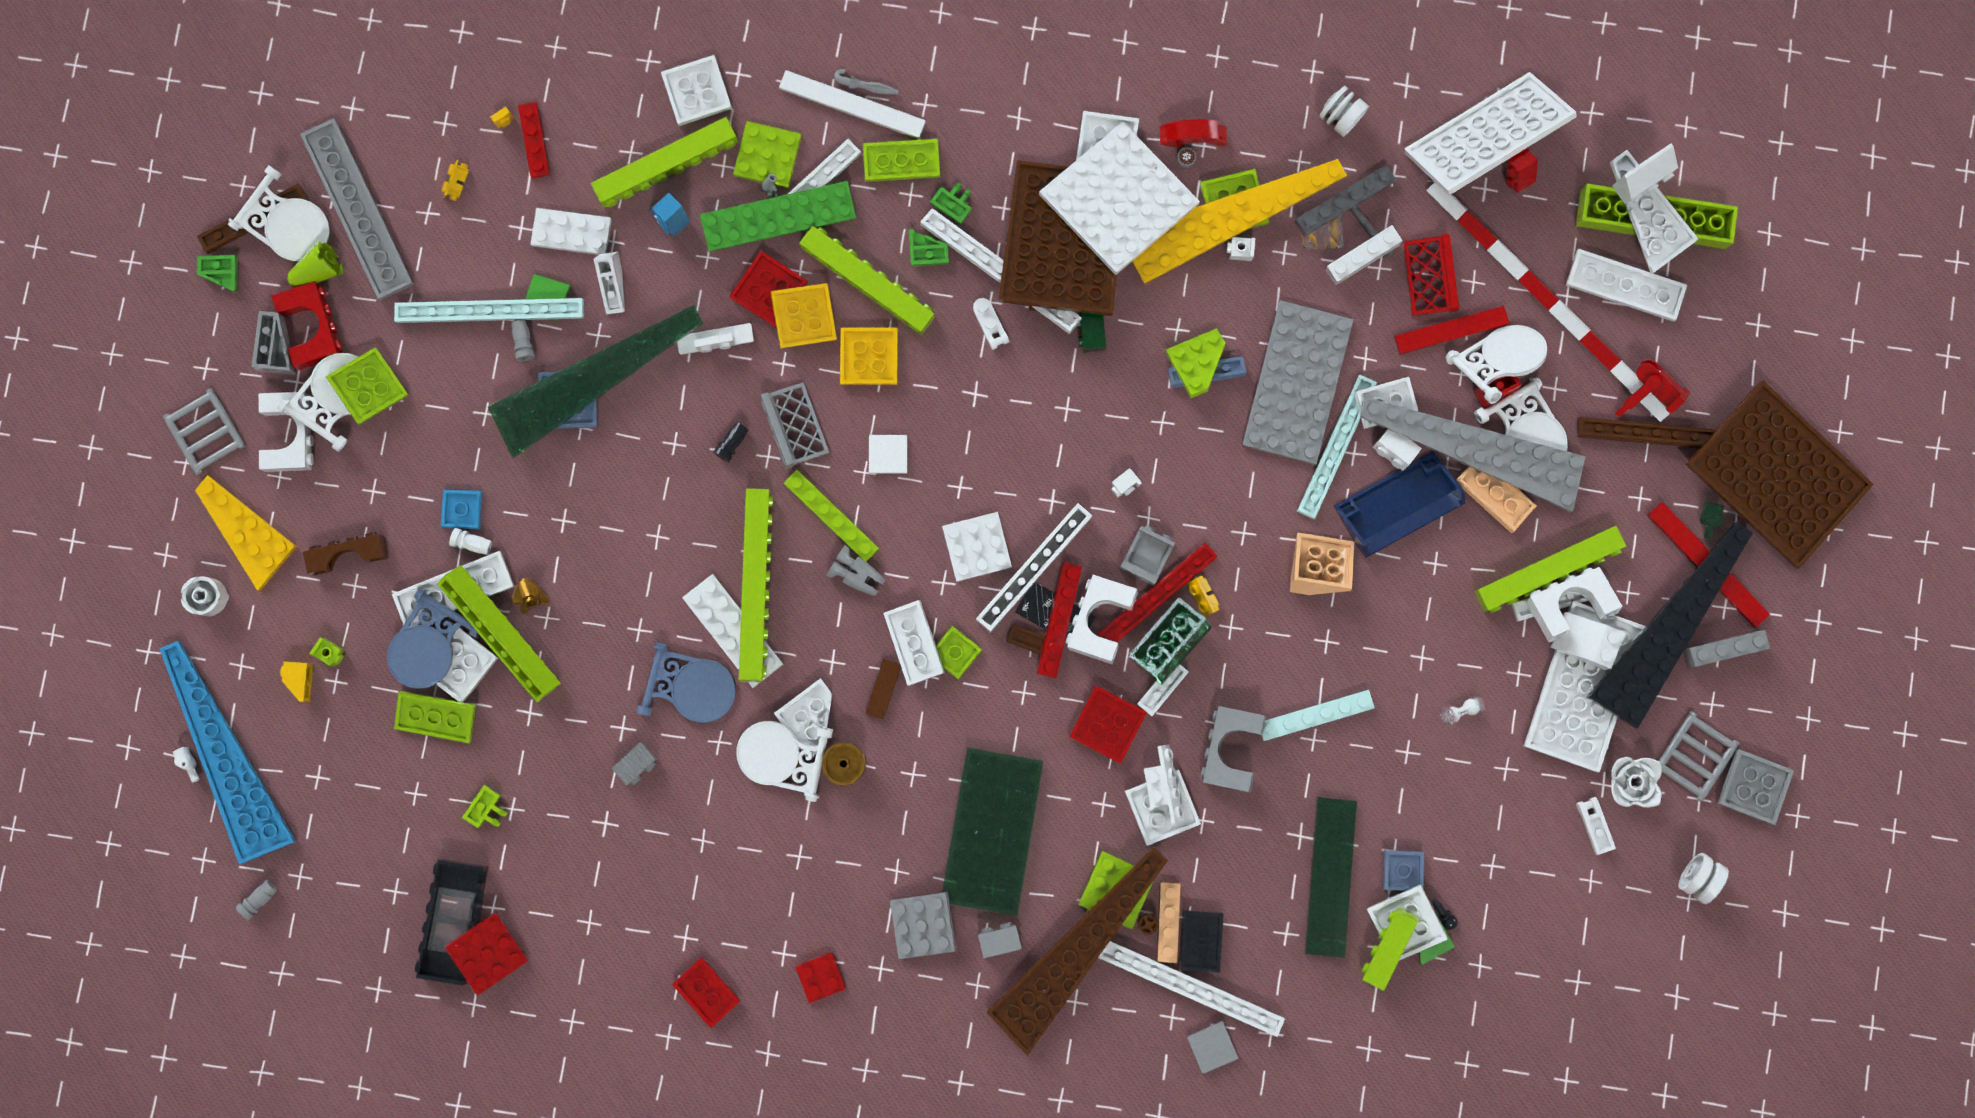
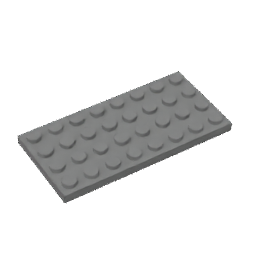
[1242,300,1353,465]

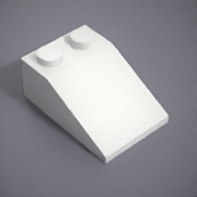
[1550,612,1625,670]

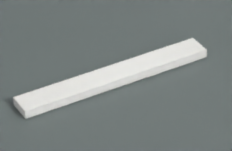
[779,70,926,139]

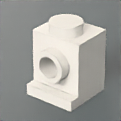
[1226,237,1255,261]
[1111,468,1142,498]

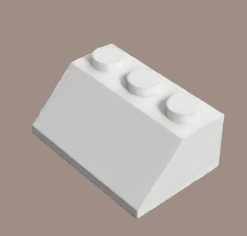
[1612,143,1678,204]

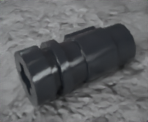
[713,422,749,463]

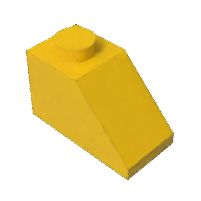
[280,662,313,702]

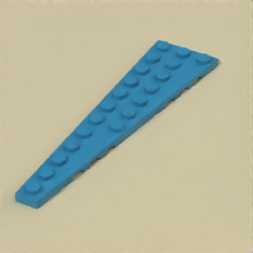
[159,641,297,864]

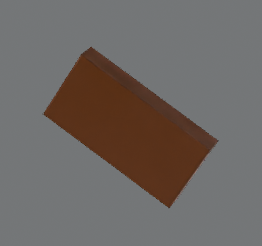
[1006,624,1045,655]

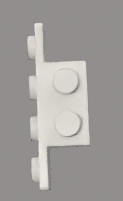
[677,323,754,355]
[1144,744,1184,824]

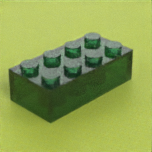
[1128,598,1212,685]

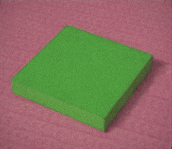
[525,274,571,322]

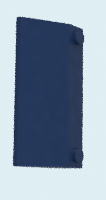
[1334,452,1465,558]

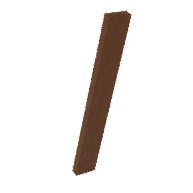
[1578,417,1716,448]

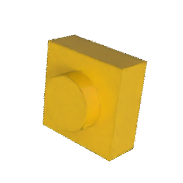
[490,107,514,128]

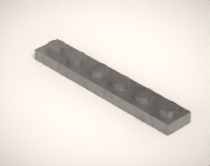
[1294,165,1396,237]

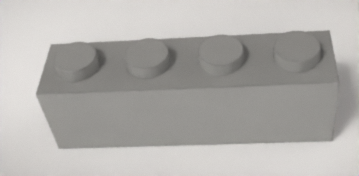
[1683,630,1770,668]

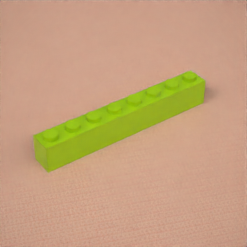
[591,117,738,208]
[799,226,935,336]
[1474,526,1626,613]
[437,565,561,703]

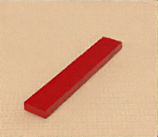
[1394,306,1510,355]

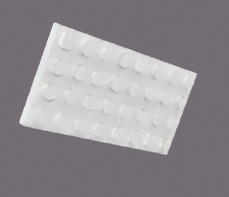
[1404,72,1577,195]
[1524,601,1646,773]

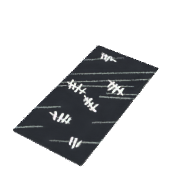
[1015,583,1096,641]

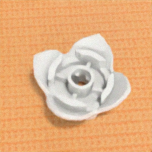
[1611,757,1662,808]

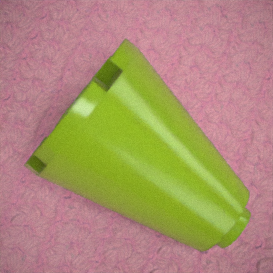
[287,241,344,287]

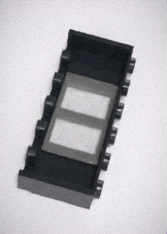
[415,859,489,985]

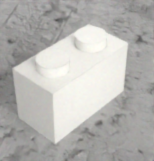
[1373,429,1422,471]

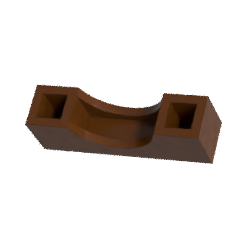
[303,532,388,576]

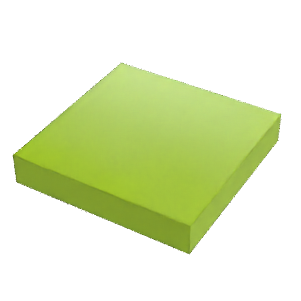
[936,625,982,680]

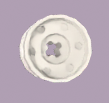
[1319,86,1370,137]

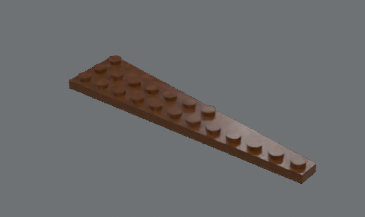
[986,847,1168,1056]

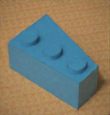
[649,193,691,237]

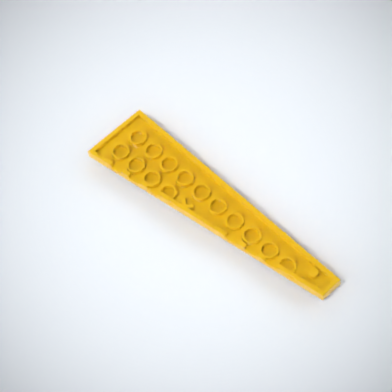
[1132,159,1347,285]

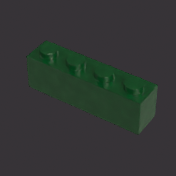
[1077,312,1107,353]

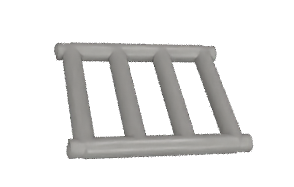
[163,388,246,475]
[1659,711,1740,802]

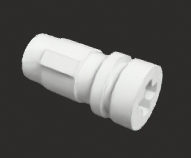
[449,528,492,555]

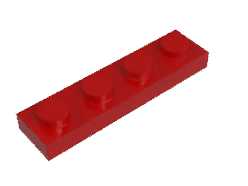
[518,102,550,179]

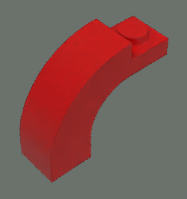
[1160,119,1227,148]

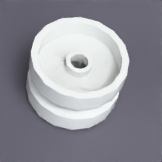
[1678,853,1729,904]

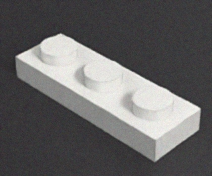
[1137,660,1189,717]

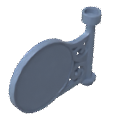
[387,588,479,688]
[636,642,736,723]

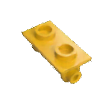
[441,160,469,201]
[1187,576,1220,617]

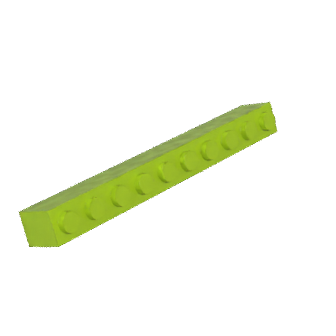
[738,489,773,683]

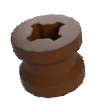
[1138,914,1158,935]

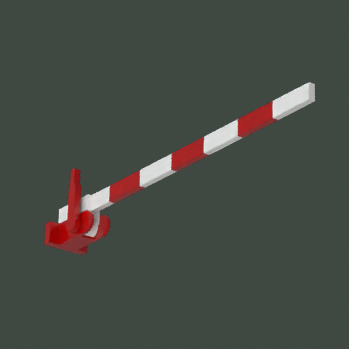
[1427,182,1691,422]

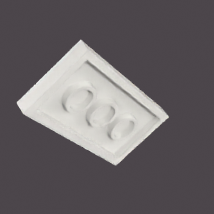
[531,208,612,255]
[884,600,945,686]

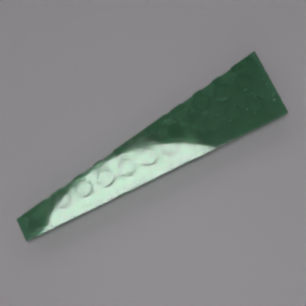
[488,305,703,458]

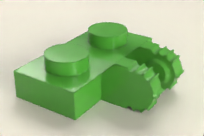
[930,183,972,225]

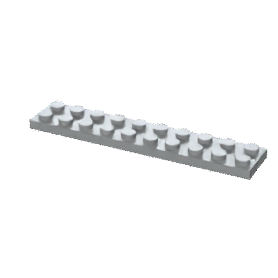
[300,118,414,301]

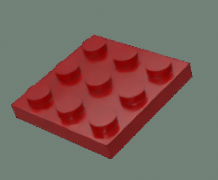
[729,250,808,329]
[1069,685,1147,764]
[444,912,528,996]

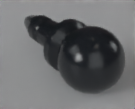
[1432,899,1458,930]

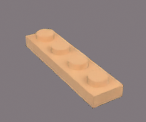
[1157,882,1180,963]

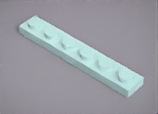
[1262,690,1375,741]

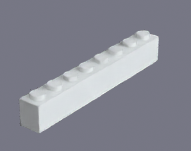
[976,503,1092,633]

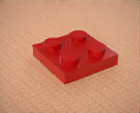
[795,952,846,1004]

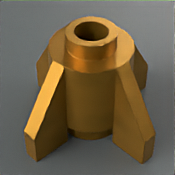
[512,578,550,614]

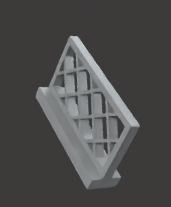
[760,382,829,469]

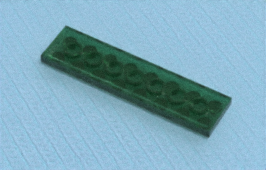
[1305,797,1357,958]

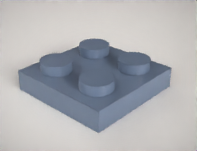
[1383,850,1424,891]

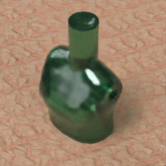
[1700,502,1724,539]

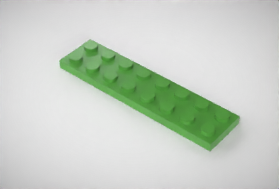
[700,181,856,252]

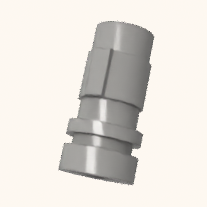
[511,320,535,362]
[236,880,278,920]

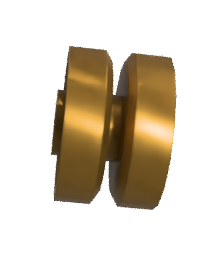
[822,742,866,785]

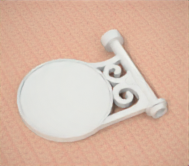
[228,165,330,261]
[1445,325,1547,404]
[277,353,358,452]
[1474,376,1568,451]
[737,721,833,802]

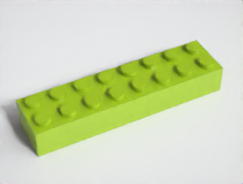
[1576,184,1738,249]

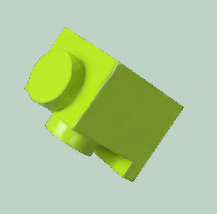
[309,637,345,667]

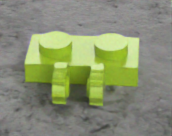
[462,785,508,828]

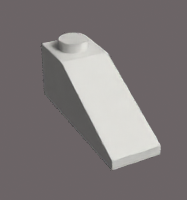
[593,252,625,314]

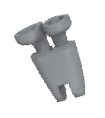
[826,545,885,596]

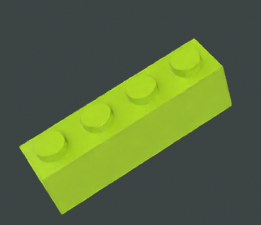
[1361,907,1419,991]

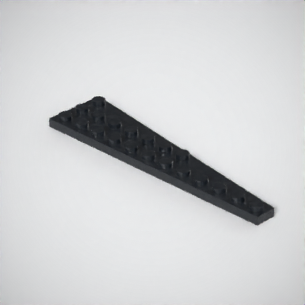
[1586,523,1753,729]

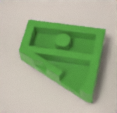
[909,229,949,267]
[197,255,238,292]

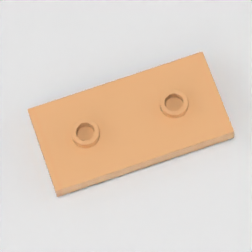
[1456,466,1537,533]

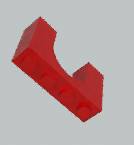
[271,281,343,370]

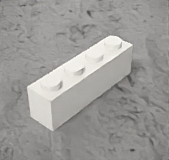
[1326,225,1402,286]

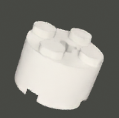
[181,576,229,617]

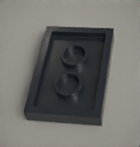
[1180,910,1224,973]

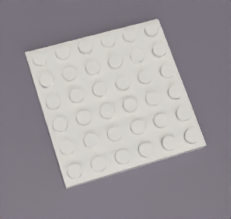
[1039,122,1200,275]

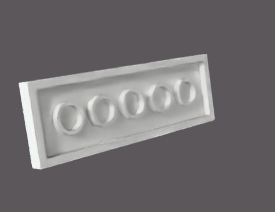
[1565,249,1687,322]
[392,551,515,626]
[682,574,784,688]

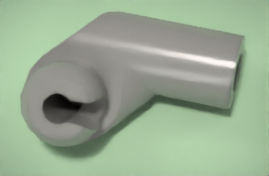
[762,174,778,198]

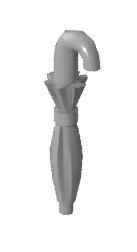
[834,69,899,95]

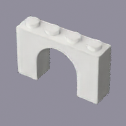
[259,392,314,472]
[1527,567,1623,643]
[1066,575,1138,665]

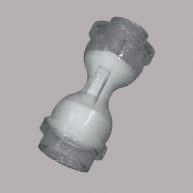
[1440,696,1485,726]

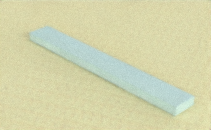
[1297,375,1377,519]

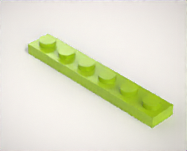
[784,470,879,562]

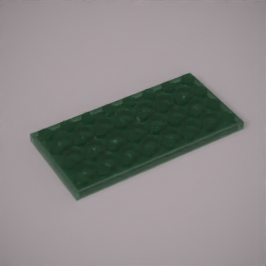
[942,748,1044,916]

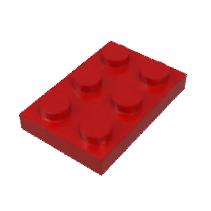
[672,957,741,1028]

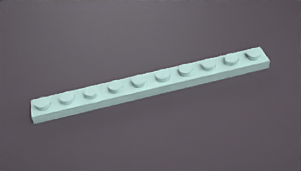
[395,298,584,323]

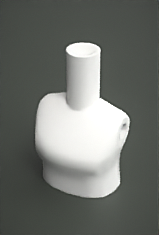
[173,747,199,783]

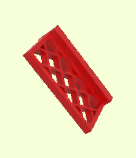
[1403,233,1459,316]

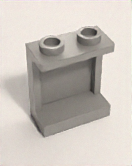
[1119,525,1176,586]

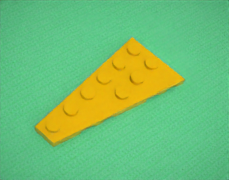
[195,475,297,591]

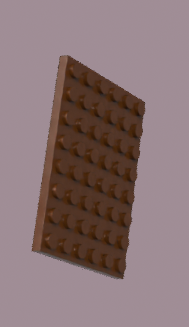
[998,160,1117,316]
[1685,380,1874,569]

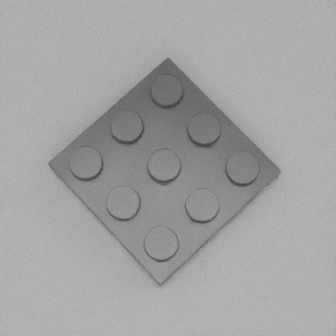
[1717,749,1794,825]
[890,892,957,959]

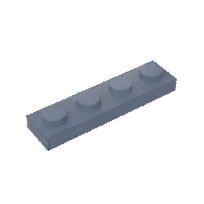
[1168,356,1247,389]

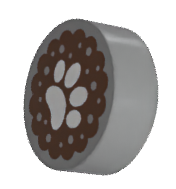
[1177,148,1196,168]

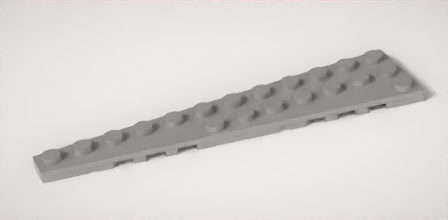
[1360,398,1586,512]

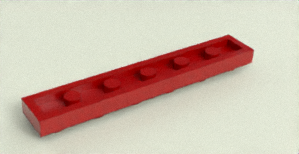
[1036,562,1082,678]

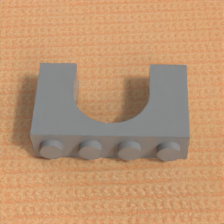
[1201,706,1266,793]

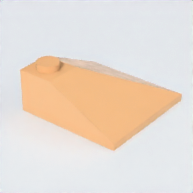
[1290,533,1354,595]

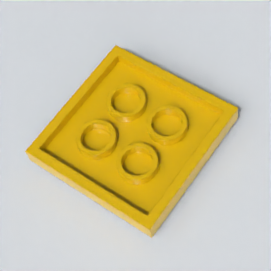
[771,283,837,349]
[840,328,898,385]

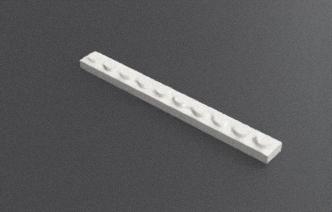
[920,208,1082,334]
[1098,941,1285,1037]

